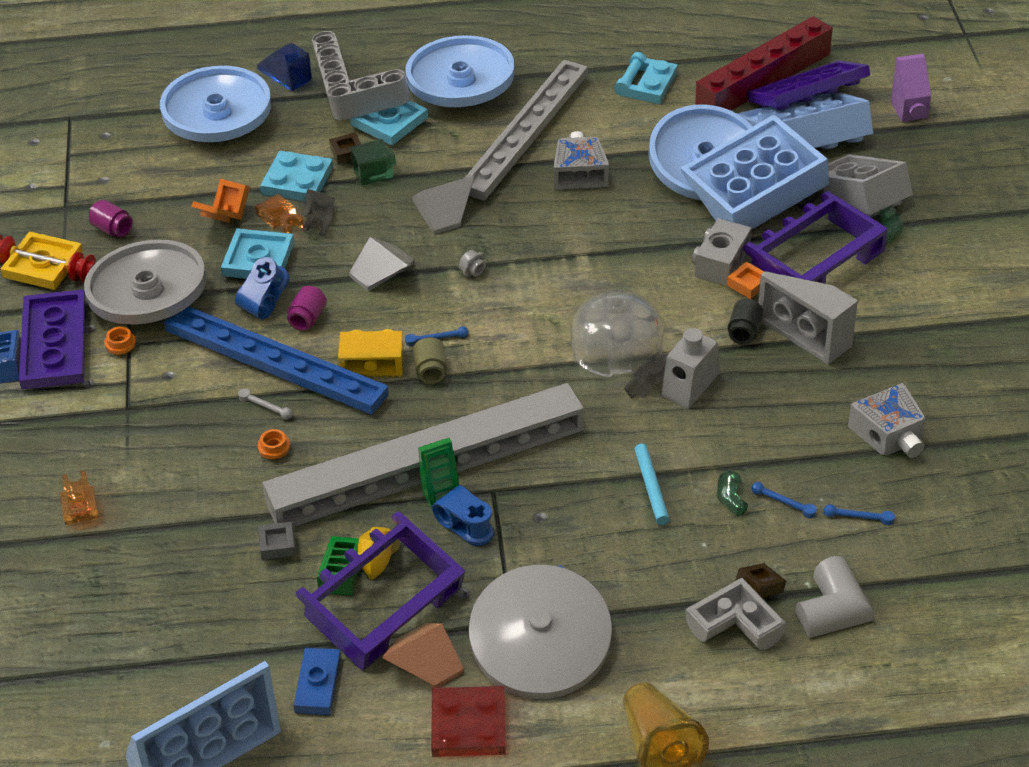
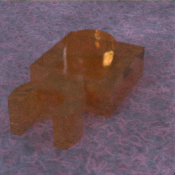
[255,194,304,234]
[60,470,99,525]

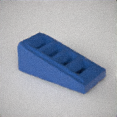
[0,330,20,383]

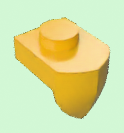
[358,527,400,580]

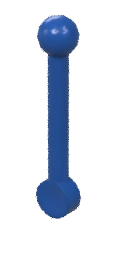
[405,326,469,347]
[751,482,817,518]
[823,504,895,525]

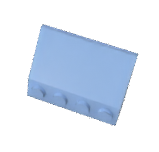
[736,91,873,149]
[681,115,829,230]
[125,661,281,767]

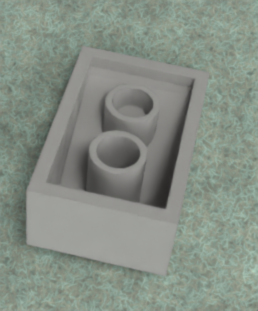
[821,154,913,217]
[759,271,858,365]

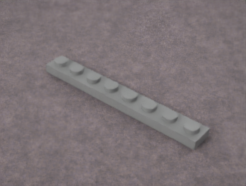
[465,60,588,201]

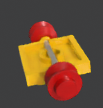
[0,231,96,290]

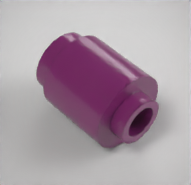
[89,200,133,237]
[287,286,327,331]

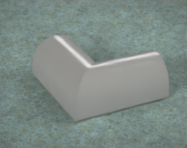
[795,556,875,638]
[685,578,786,650]

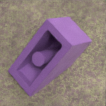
[891,54,931,122]

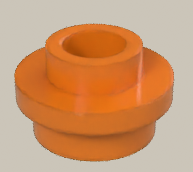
[104,326,136,355]
[257,429,290,459]

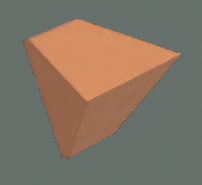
[382,623,464,690]

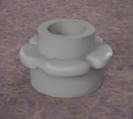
[459,250,486,278]

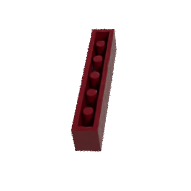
[695,16,833,111]

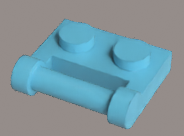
[614,52,678,104]

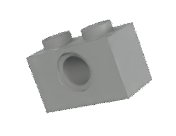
[692,218,751,286]

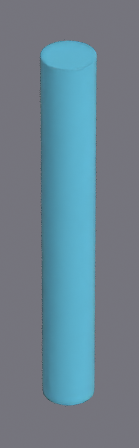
[634,444,670,525]

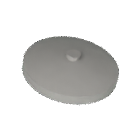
[84,240,207,324]
[469,565,612,699]

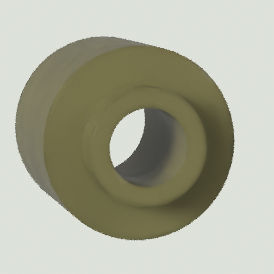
[413,337,447,384]

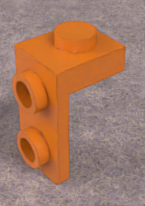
[192,178,250,223]

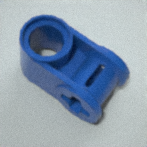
[235,257,290,320]
[432,485,494,546]

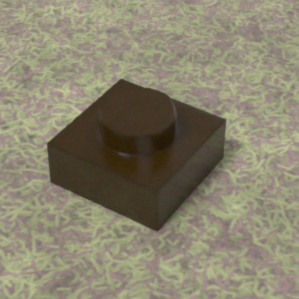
[329,132,365,164]
[735,563,787,598]

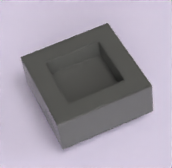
[258,522,296,560]

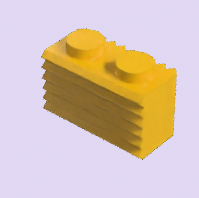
[338,329,404,378]

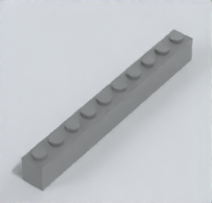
[262,383,584,527]

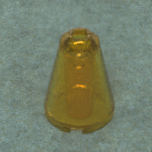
[623,682,709,767]

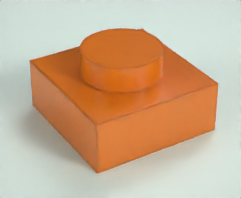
[727,261,764,299]

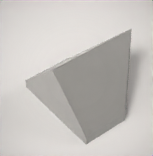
[412,175,475,235]
[349,237,414,292]

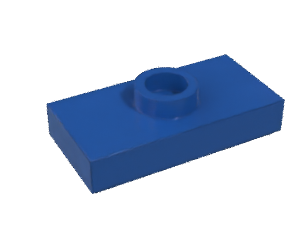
[293,648,341,715]

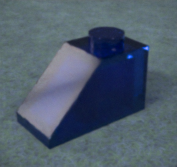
[257,42,312,91]

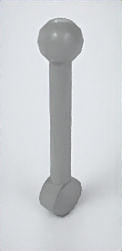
[238,389,293,420]

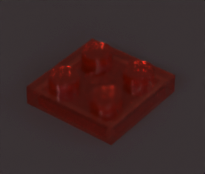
[431,686,506,757]

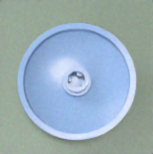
[406,36,515,107]
[160,66,271,142]
[648,105,753,200]

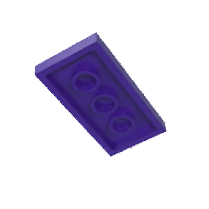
[747,60,871,110]
[19,290,86,389]

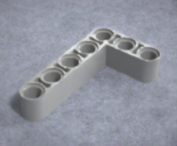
[312,31,410,120]

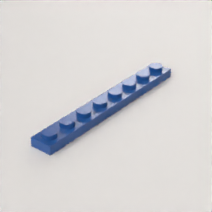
[164,306,389,415]

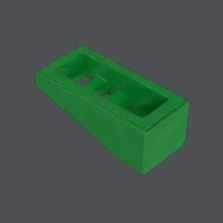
[418,438,459,508]
[317,536,359,596]

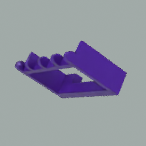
[743,191,888,284]
[296,511,465,671]

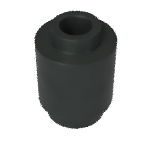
[727,299,764,344]

